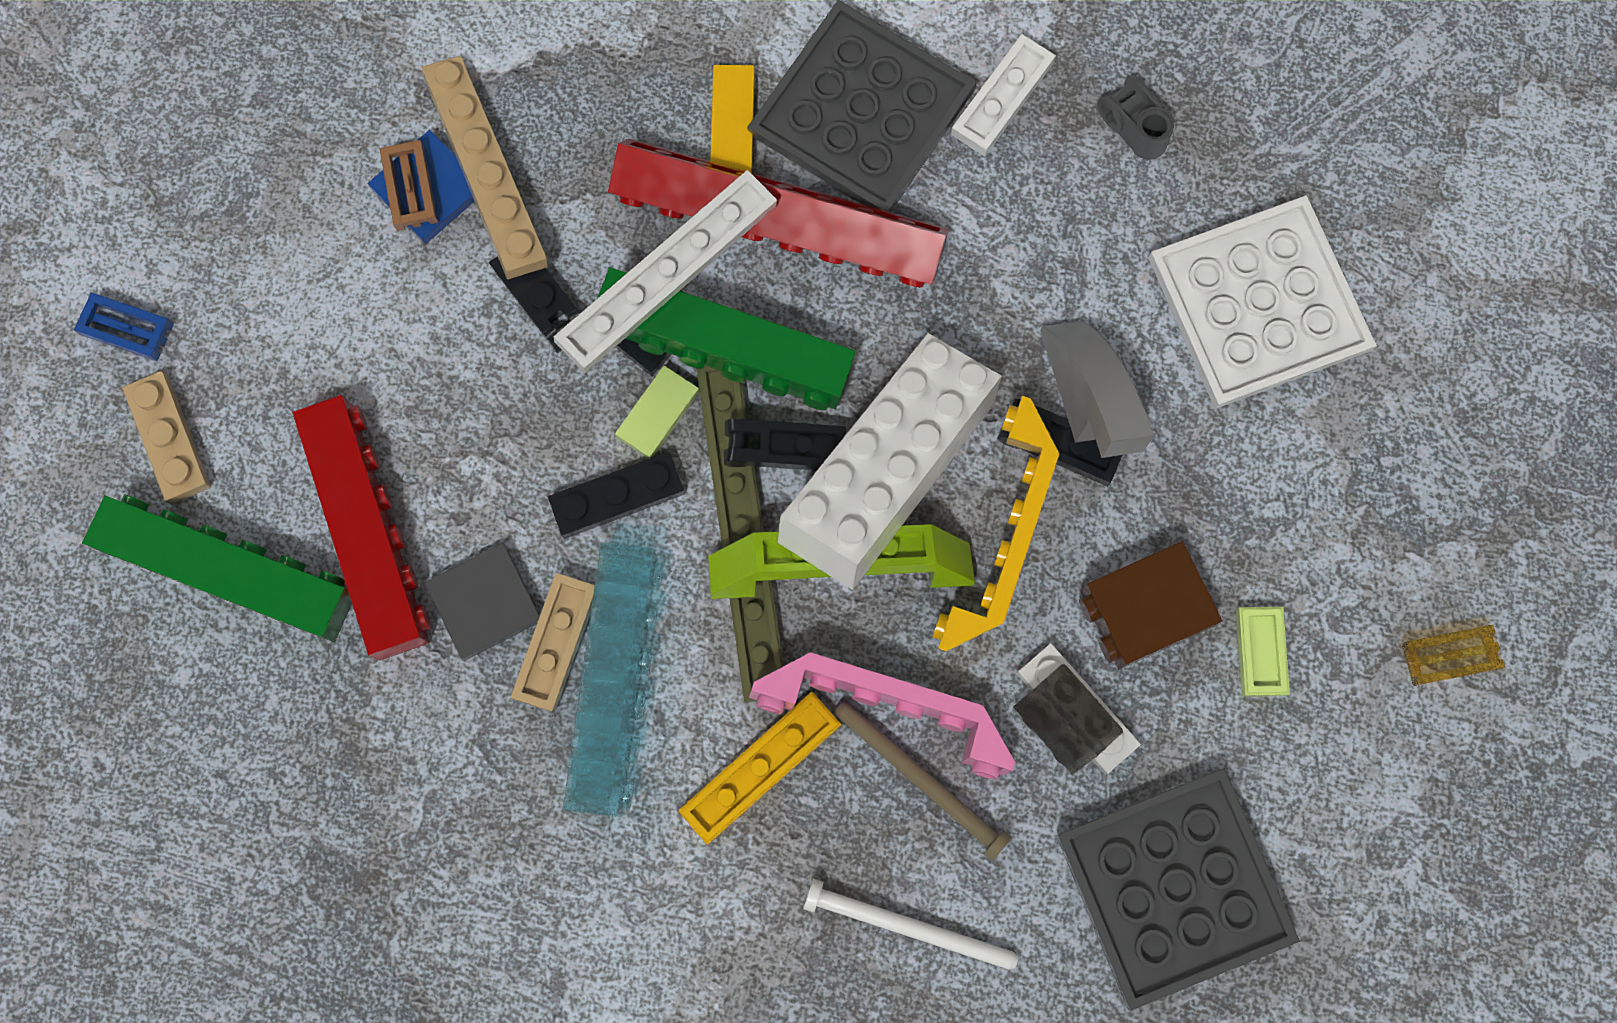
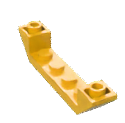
[932,396,1059,652]

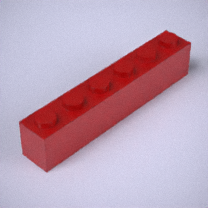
[292,395,431,661]

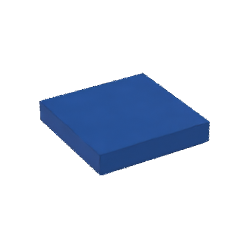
[367,129,475,245]

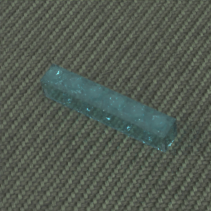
[563,543,663,818]

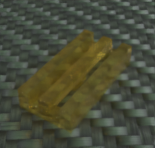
[1402,625,1505,687]

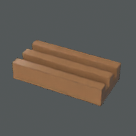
[379,140,439,231]

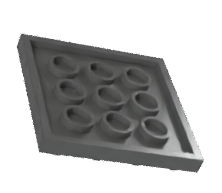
[747,0,977,212]
[1056,768,1300,1011]

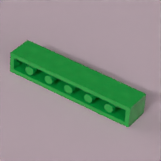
[597,267,856,410]
[82,494,352,643]

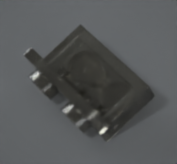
[1013,664,1123,775]

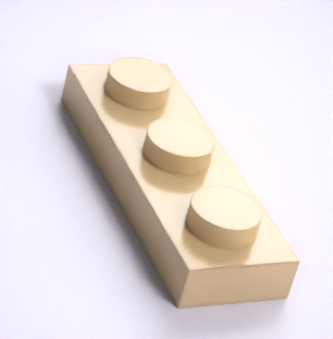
[122,371,211,505]
[510,573,599,713]

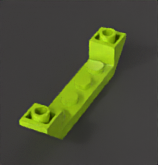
[708,524,975,599]

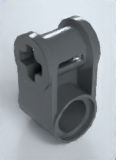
[1097,76,1174,160]

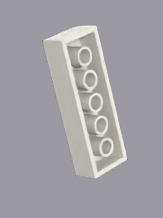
[778,333,1002,590]

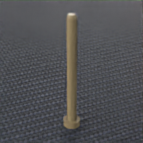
[835,702,1012,861]

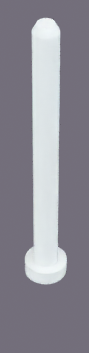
[803,878,1018,970]

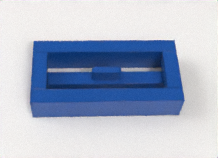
[74,292,174,361]

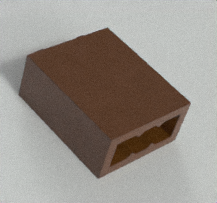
[1079,541,1223,670]

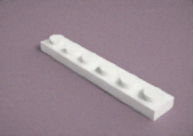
[554,170,777,373]

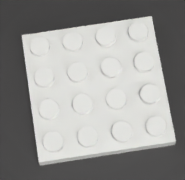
[1148,195,1377,409]

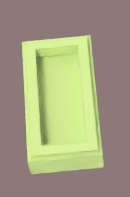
[615,366,700,459]
[1236,607,1290,697]

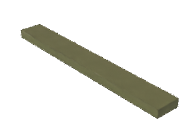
[696,366,784,703]

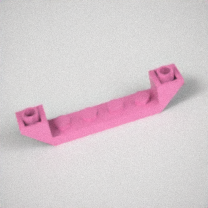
[749,652,1015,780]

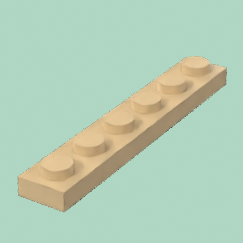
[421,56,548,280]

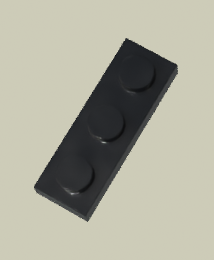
[547,452,685,539]

